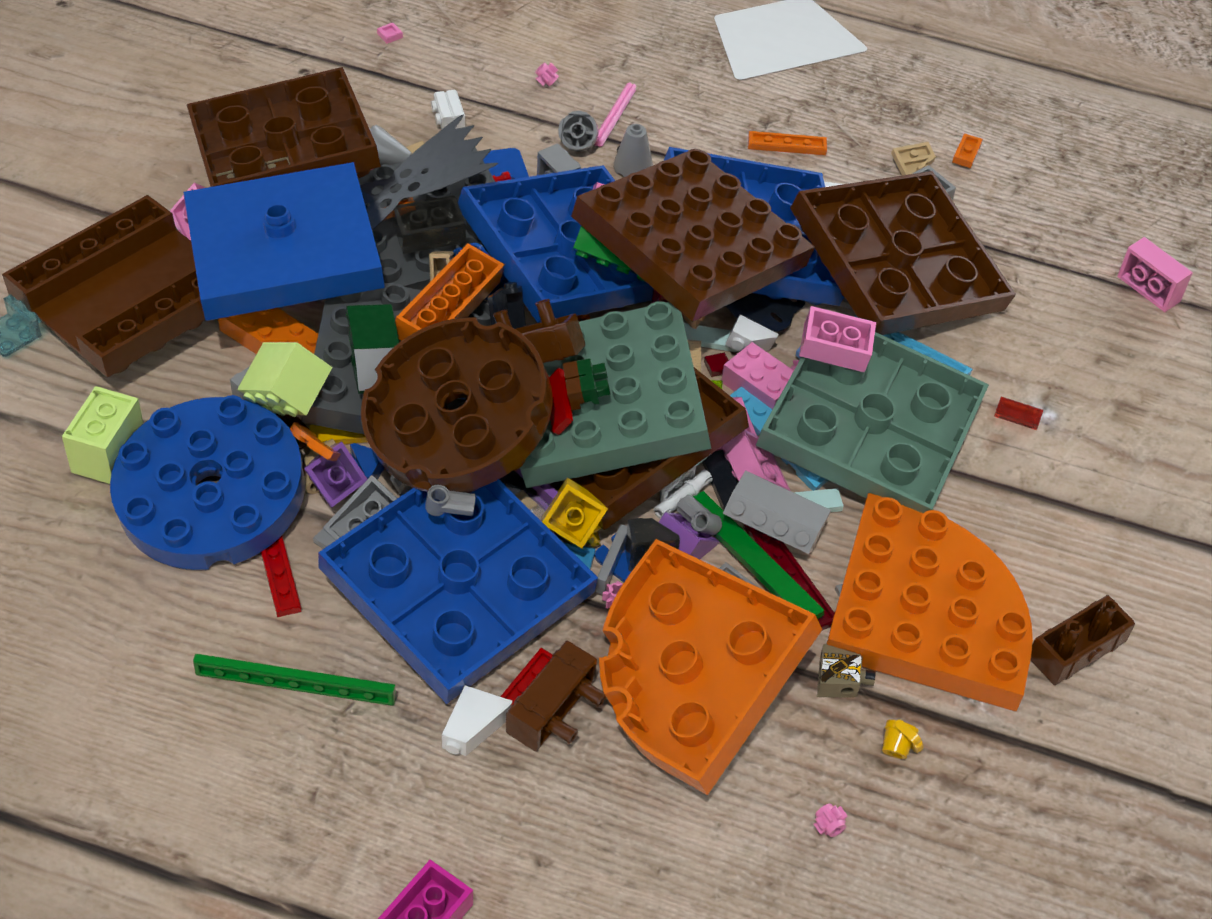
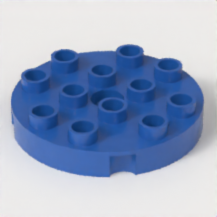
[110,395,306,570]

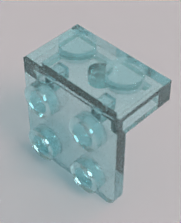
[0,294,42,357]

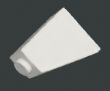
[442,685,513,756]

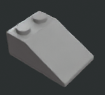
[323,475,398,540]

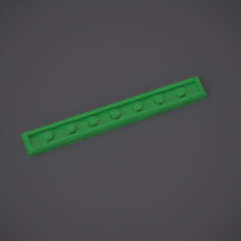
[693,491,825,619]
[193,653,396,706]

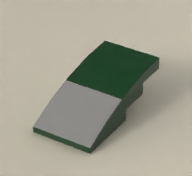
[346,304,399,394]

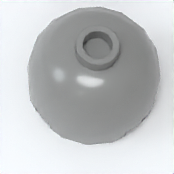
[558,111,599,152]

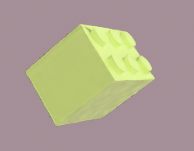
[237,342,333,417]
[62,386,144,484]

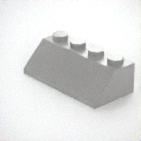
[723,470,831,554]

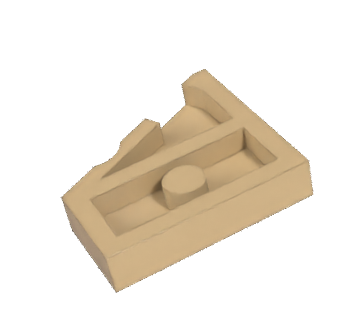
[891,142,936,175]

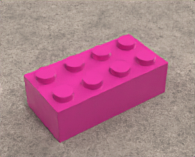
[378,859,473,919]

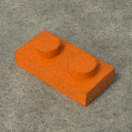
[952,133,983,168]

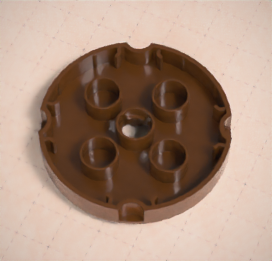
[361,318,553,493]

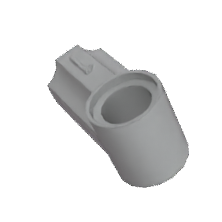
[425,485,475,516]
[677,495,722,535]

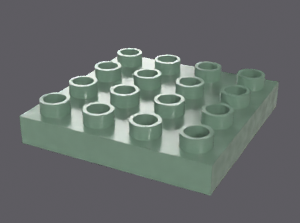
[520,302,711,488]
[756,332,989,513]

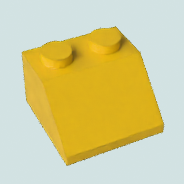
[541,478,608,548]

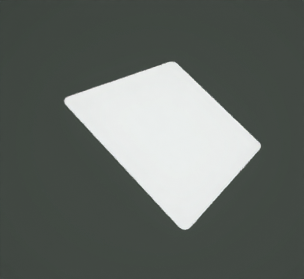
[714,0,867,80]

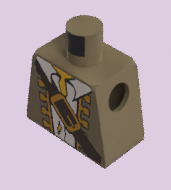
[817,644,876,698]

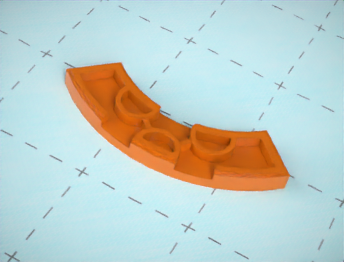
[290,422,341,462]

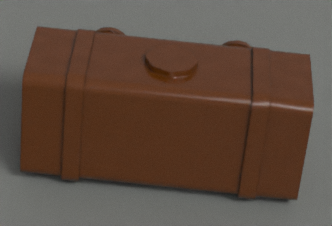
[493,299,585,363]
[1030,595,1135,685]
[506,641,607,752]

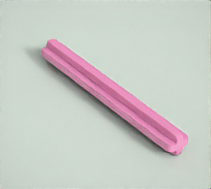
[594,82,636,147]

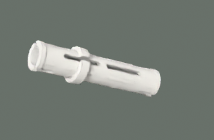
[653,469,713,519]

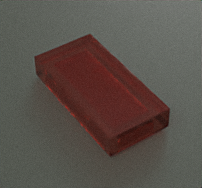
[994,396,1043,430]

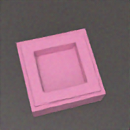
[377,23,403,44]

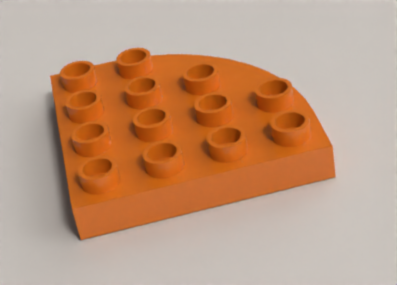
[826,493,1033,711]
[599,539,822,795]

